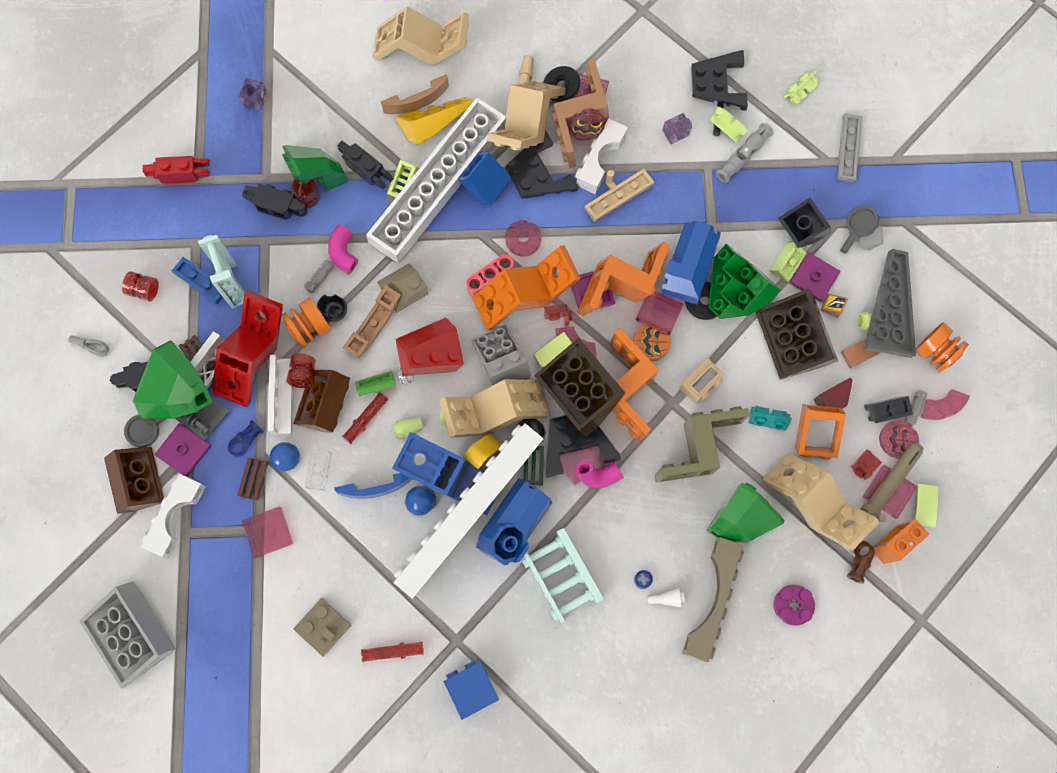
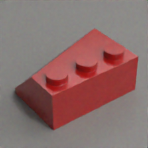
[396,318,464,376]

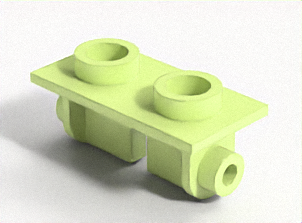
[783,71,819,104]
[709,107,747,142]

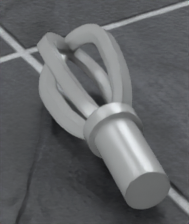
[68,335,109,357]

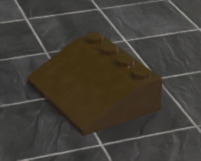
[756,289,838,380]
[534,338,626,437]

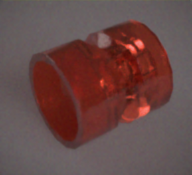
[291,178,320,208]
[122,271,159,302]
[286,353,316,388]

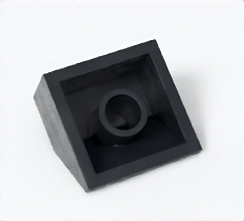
[778,198,831,248]

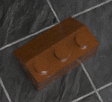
[293,370,351,433]
[104,447,164,514]

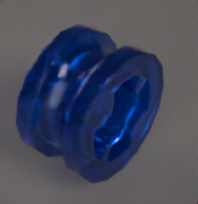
[634,570,653,589]

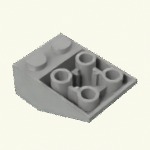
[471,325,531,385]

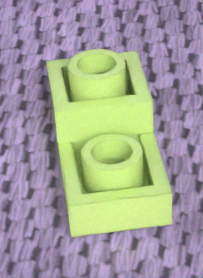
[914,483,938,528]

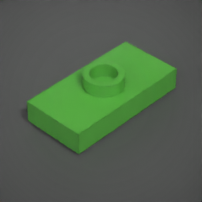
[355,371,396,397]

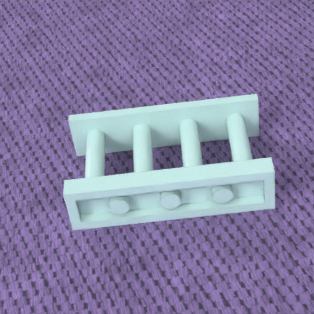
[198,235,245,309]
[521,528,604,624]

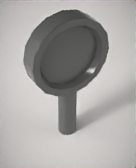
[840,206,879,254]
[124,414,166,447]

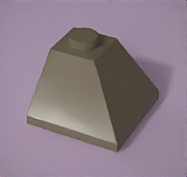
[377,263,428,313]

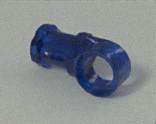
[228,420,264,457]

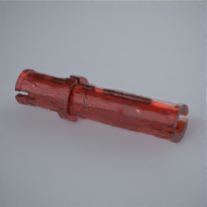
[342,392,388,444]
[361,641,424,662]

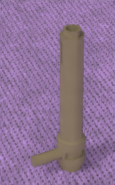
[853,442,924,525]

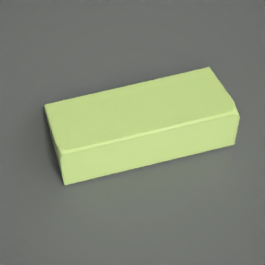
[769,242,807,282]
[534,332,572,368]

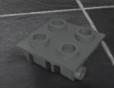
[175,396,229,441]

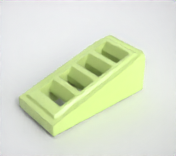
[387,160,420,197]

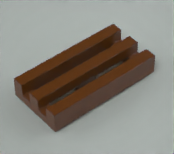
[178,335,215,373]
[238,457,269,500]

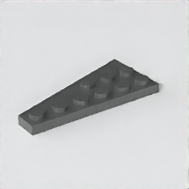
[864,249,916,358]

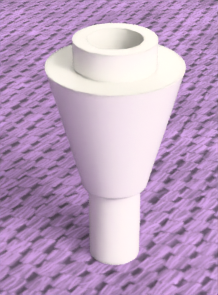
[648,587,685,608]

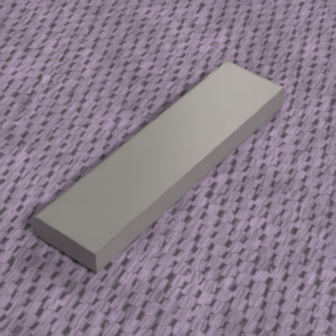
[836,114,862,183]

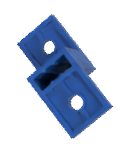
[392,432,497,515]

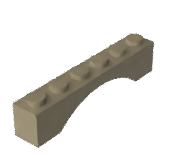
[682,537,744,662]

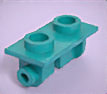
[749,405,792,431]

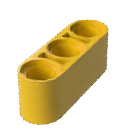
[463,433,502,470]

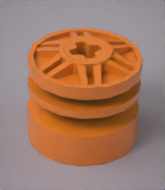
[282,297,331,348]
[916,322,969,373]

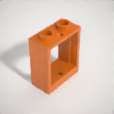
[795,404,846,460]
[873,518,930,564]

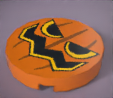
[633,323,671,361]

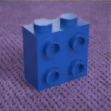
[458,152,511,205]
[443,660,499,720]

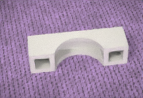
[575,118,628,195]
[141,474,206,559]

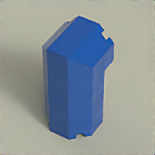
[661,221,721,305]
[476,478,553,565]

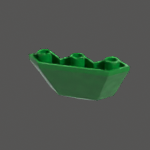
[282,145,348,190]
[709,244,781,319]
[133,340,213,419]
[706,483,785,543]

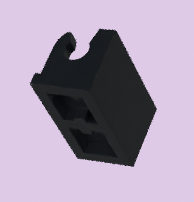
[864,396,913,423]

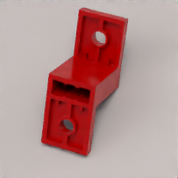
[212,290,283,407]

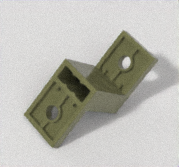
[654,406,750,483]

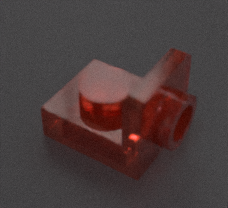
[544,304,572,327]
[850,449,882,480]

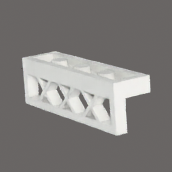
[190,331,224,389]
[267,355,294,435]

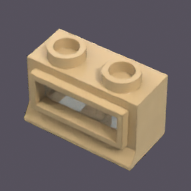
[679,358,724,404]

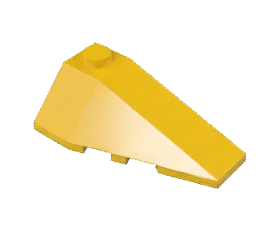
[396,97,474,144]

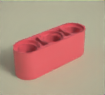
[466,254,514,297]

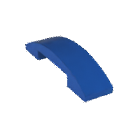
[334,473,412,499]

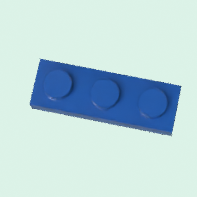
[171,257,223,304]

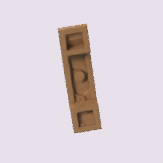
[381,74,449,114]
[343,285,402,358]

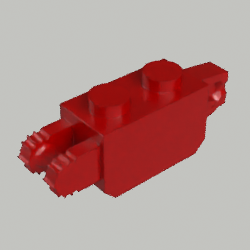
[142,156,210,184]

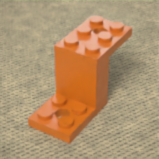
[577,242,670,316]
[472,245,581,330]
[610,328,659,442]

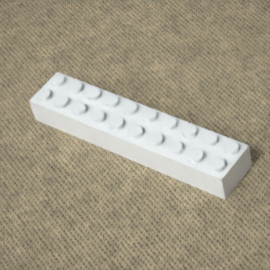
[366,98,506,264]
[394,424,543,599]

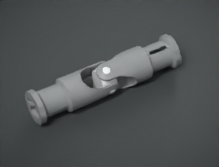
[716,123,774,184]

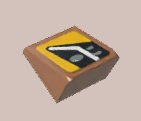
[821,294,848,318]

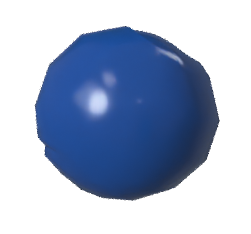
[269,442,300,472]
[405,486,436,516]

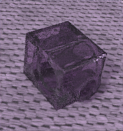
[239,78,267,110]
[662,113,692,144]

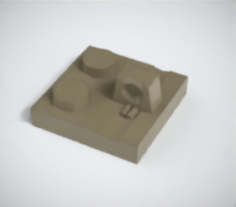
[293,598,352,657]

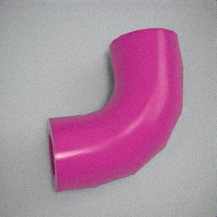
[328,224,358,275]
[575,461,624,488]

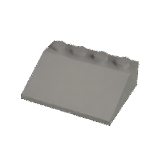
[80,582,176,689]

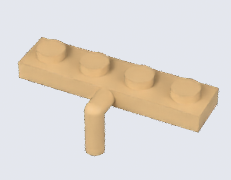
[584,169,655,223]

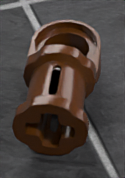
[847,541,875,584]

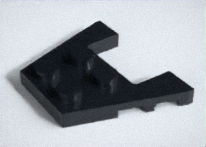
[691,50,748,111]
[505,130,578,199]
[546,415,621,478]

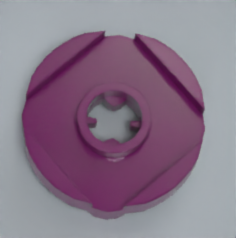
[773,585,815,626]

